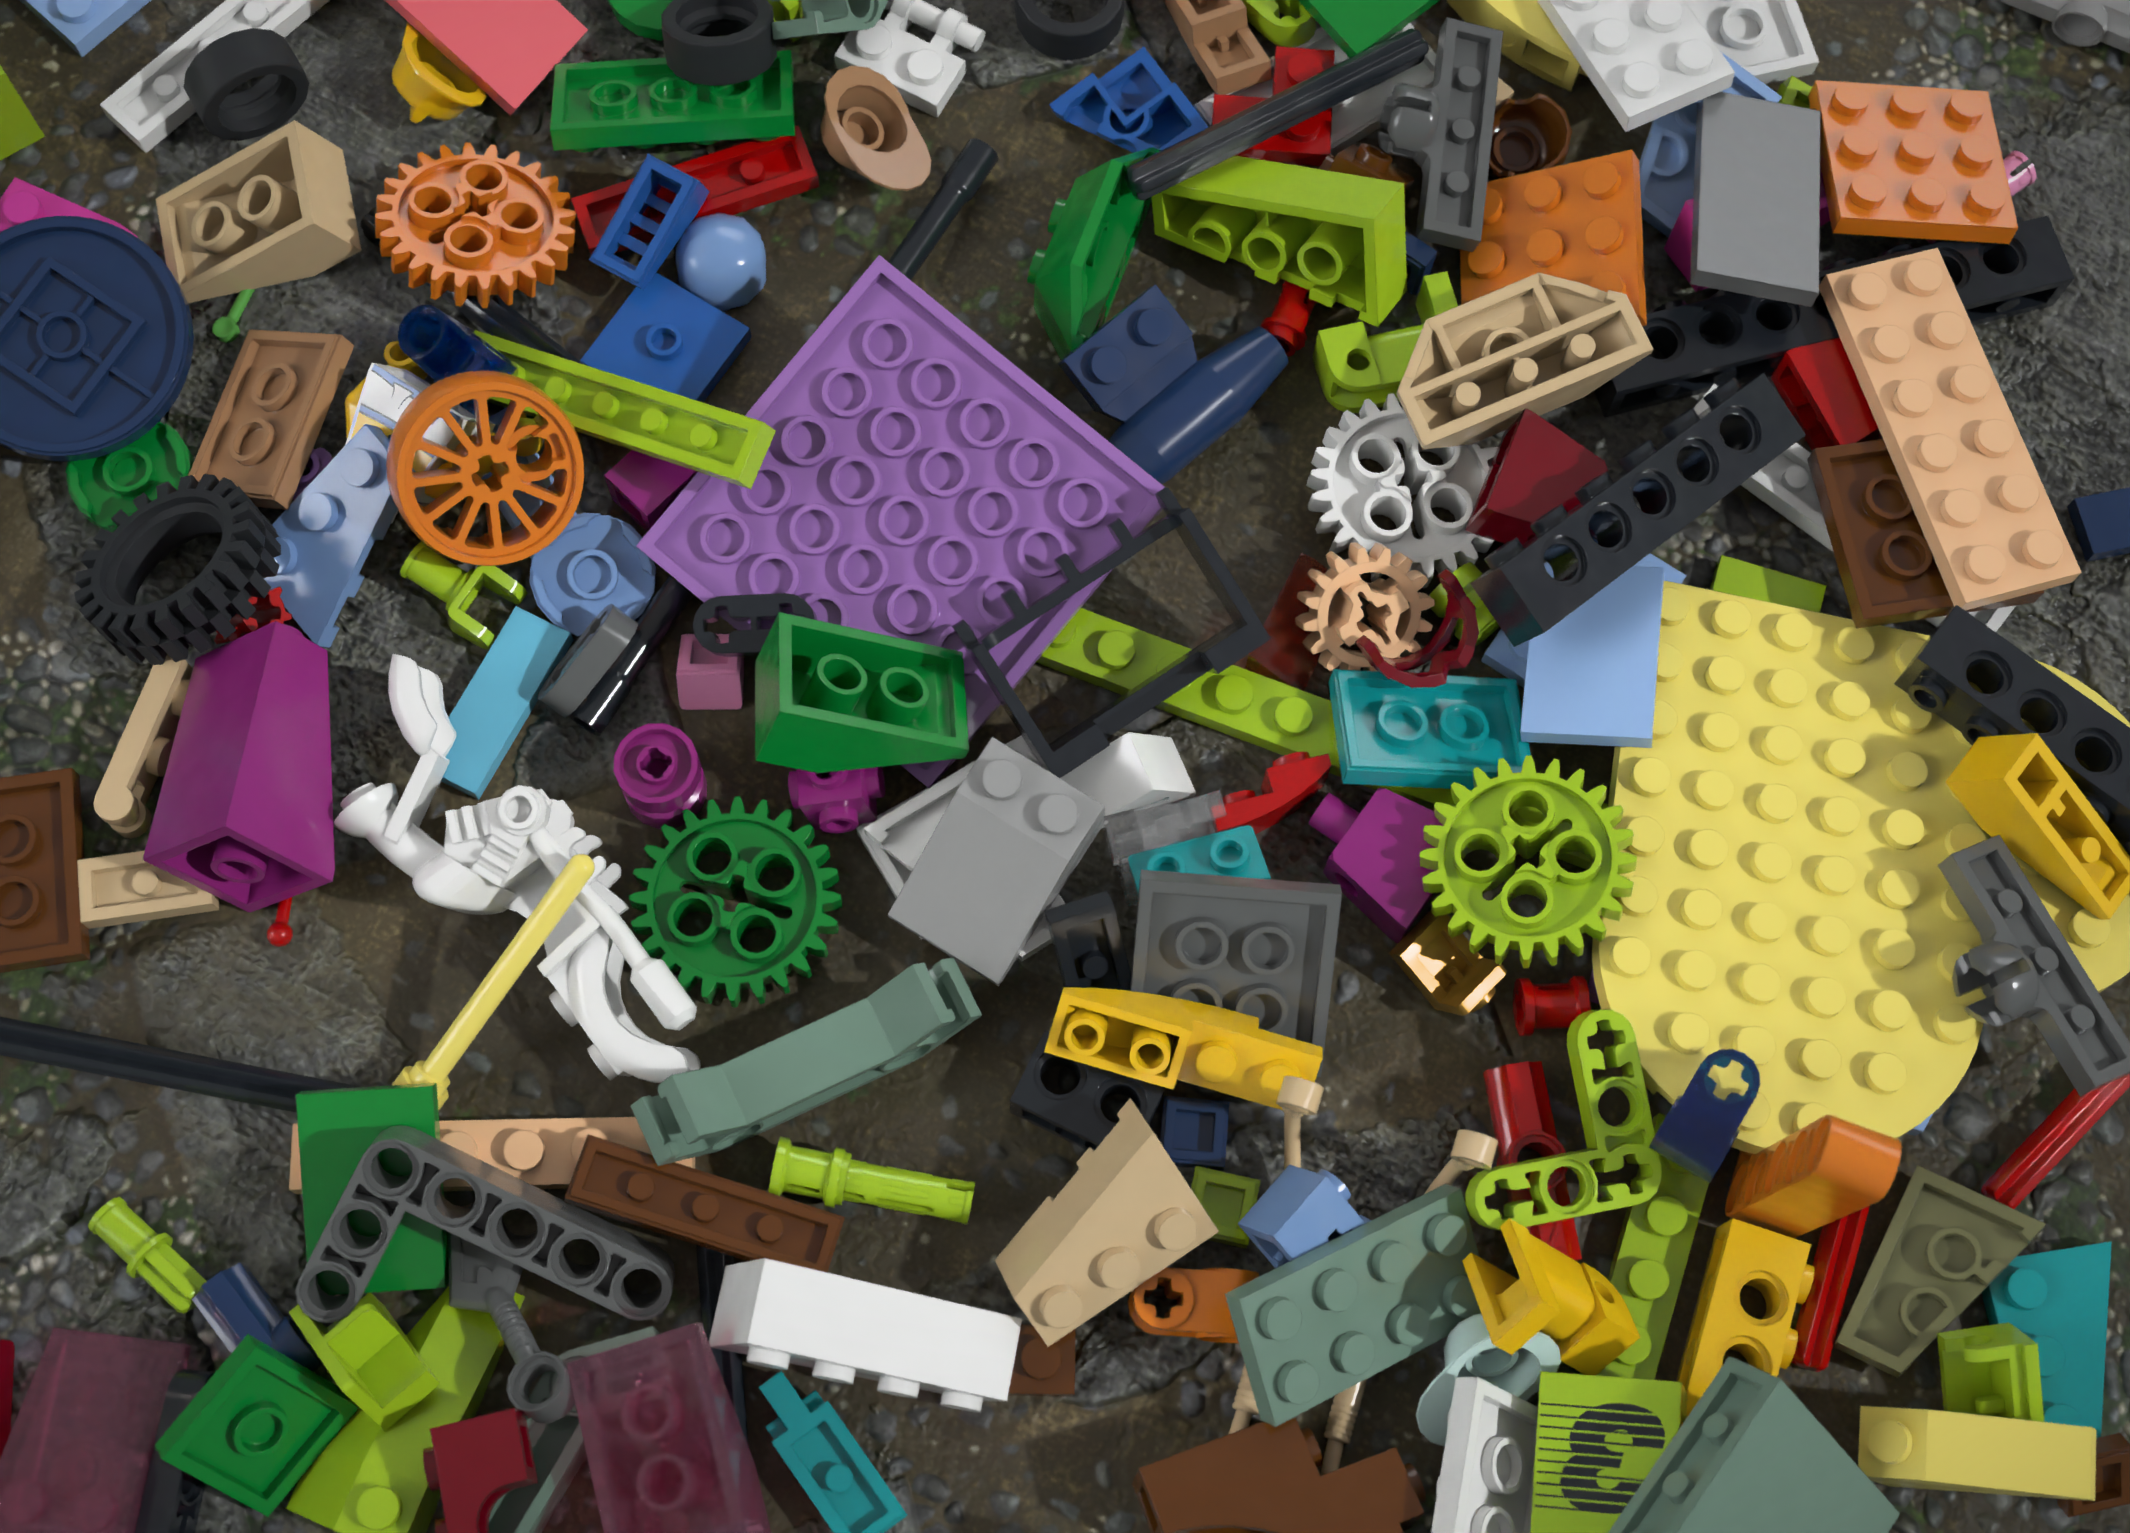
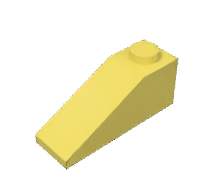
[1858,1406,2096,1501]

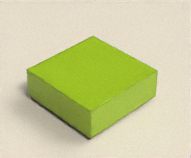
[1191,1166,1261,1248]

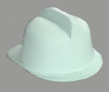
[1416,1313,1561,1446]

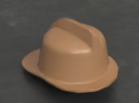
[820,66,931,191]

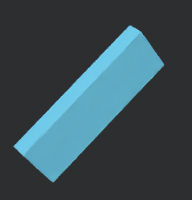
[441,606,574,800]

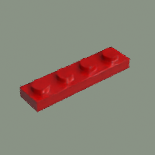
[571,126,819,255]

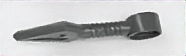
[448,1232,579,1424]

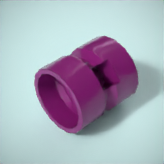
[614,723,707,829]

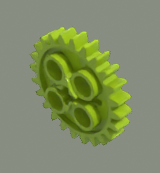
[1420,755,1637,968]

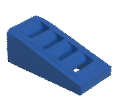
[589,154,710,291]

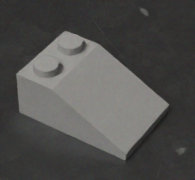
[888,737,1105,986]

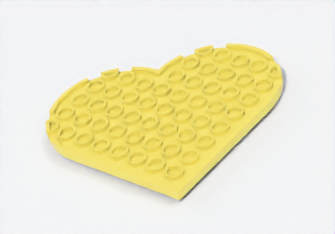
[1592,580,2130,1155]

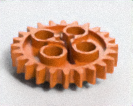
[375,142,576,308]

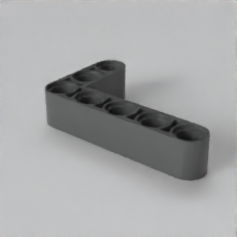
[296,1125,675,1323]

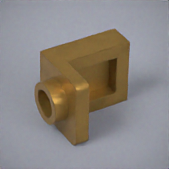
[1389,909,1507,1016]

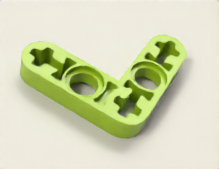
[1465,1010,1662,1230]

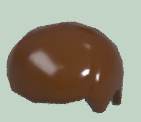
[1488,93,1572,180]

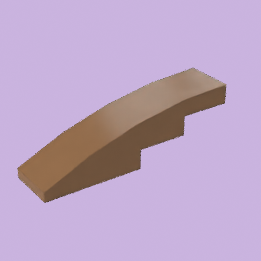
[1164,0,1272,95]

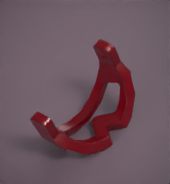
[1355,569,1479,688]

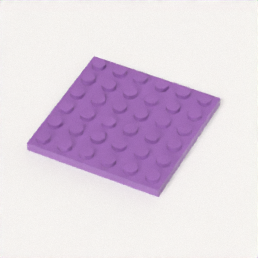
[636,255,1165,788]

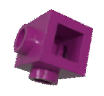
[788,767,886,833]

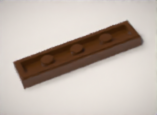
[565,1134,845,1273]

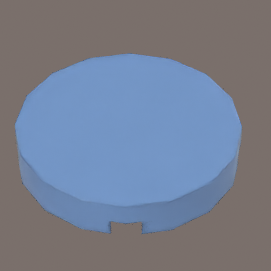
[529,513,656,637]

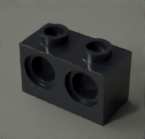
[1010,1030,1165,1150]

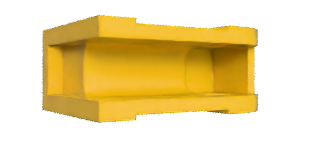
[1462,1218,1640,1375]

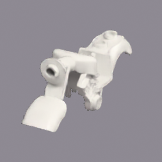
[334,654,701,1083]

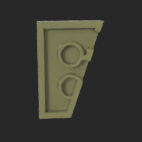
[1834,1165,2046,1378]

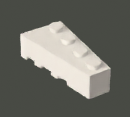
[708,1258,1022,1412]

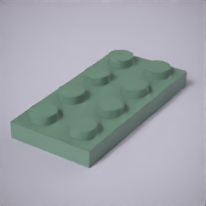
[1225,1184,1481,1427]

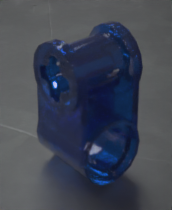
[398,305,518,415]
[1649,1049,1760,1184]

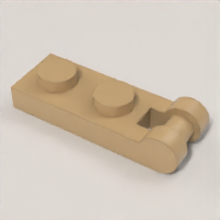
[93,654,193,838]

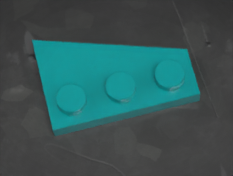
[1981,1241,2112,1438]

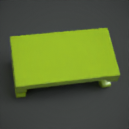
[1937,1322,2044,1422]

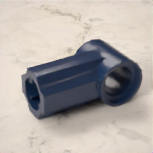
[192,1262,323,1372]

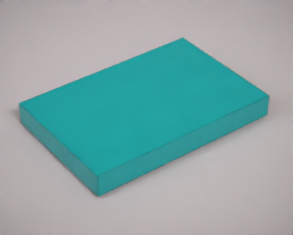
[1328,669,1531,790]

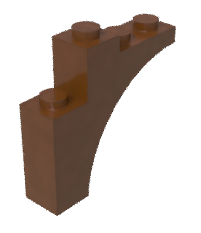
[1132,1417,1426,1533]

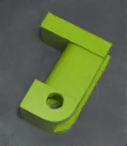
[1312,271,1458,413]

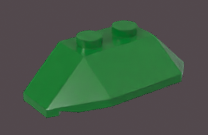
[1027,147,1162,360]

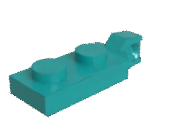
[759,1371,908,1533]

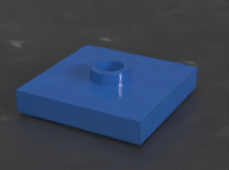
[580,272,752,402]

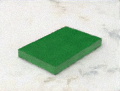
[296,1083,449,1295]

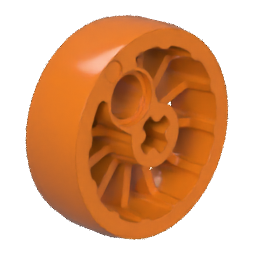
[386,371,584,566]

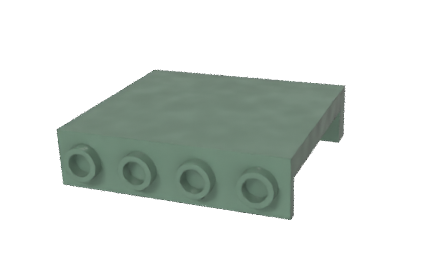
[1608,1356,1900,1533]

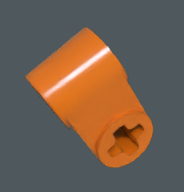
[1127,1267,1259,1344]

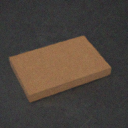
[188,329,354,510]

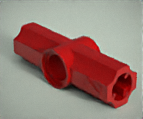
[1483,1061,1582,1261]

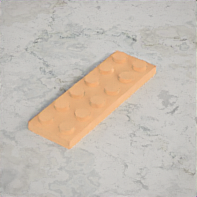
[1819,248,2082,611]

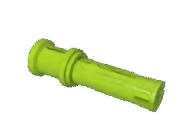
[769,1136,975,1225]

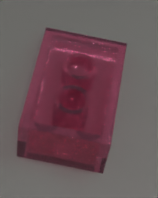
[567,1322,771,1533]
[0,1328,191,1533]

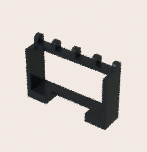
[952,487,1271,778]

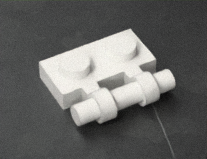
[834,0,985,118]

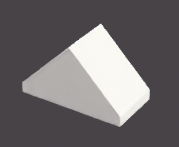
[1060,732,1196,829]

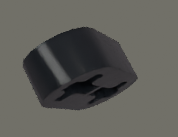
[693,593,817,657]

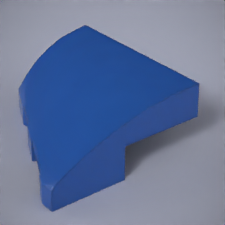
[1049,46,1209,153]

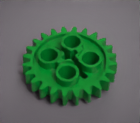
[629,796,842,1008]

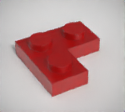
[1211,46,1335,166]

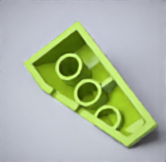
[286,1286,525,1533]

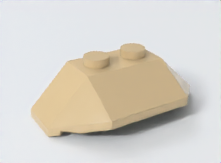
[1396,273,1653,450]

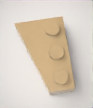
[995,1098,1219,1347]

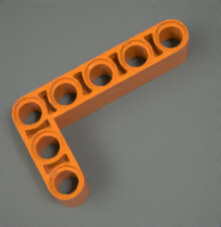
[1725,1114,1901,1238]

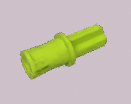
[88,1197,207,1313]

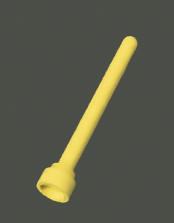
[392,854,595,1111]

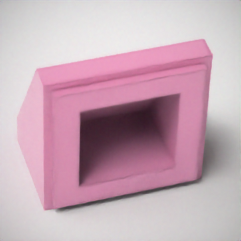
[676,634,744,710]

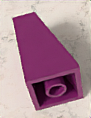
[143,621,335,913]

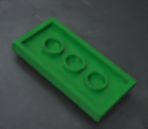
[550,50,795,152]

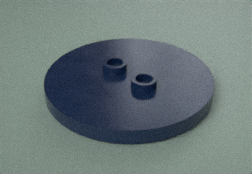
[0,216,194,461]

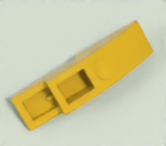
[1044,987,1323,1110]

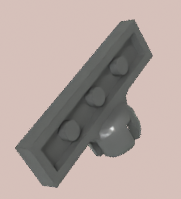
[1378,17,1503,252]
[1938,835,2130,1097]

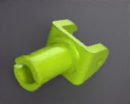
[400,541,528,650]

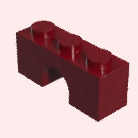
[423,1408,538,1533]

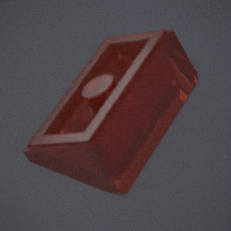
[1245,552,1333,691]

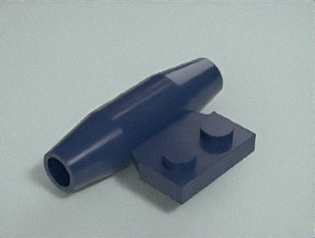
[1058,284,1288,484]

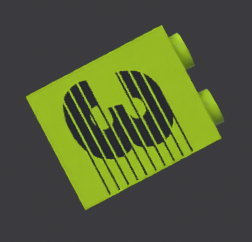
[1530,1371,1687,1533]

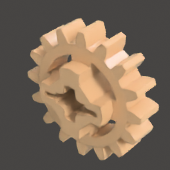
[1295,542,1435,672]

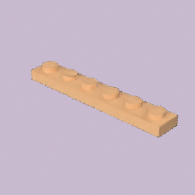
[289,1117,695,1194]

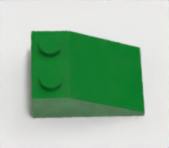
[755,612,969,773]

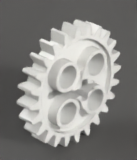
[1306,393,1498,588]

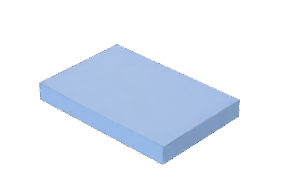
[1520,563,1664,748]

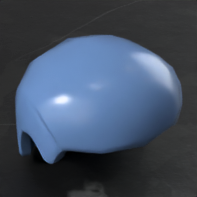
[675,213,766,311]

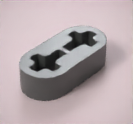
[538,604,638,718]

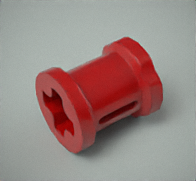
[1513,976,1591,1036]

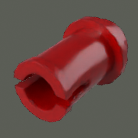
[1260,281,1317,357]

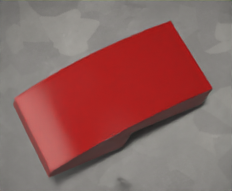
[1207,751,1332,835]

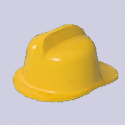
[392,21,486,124]

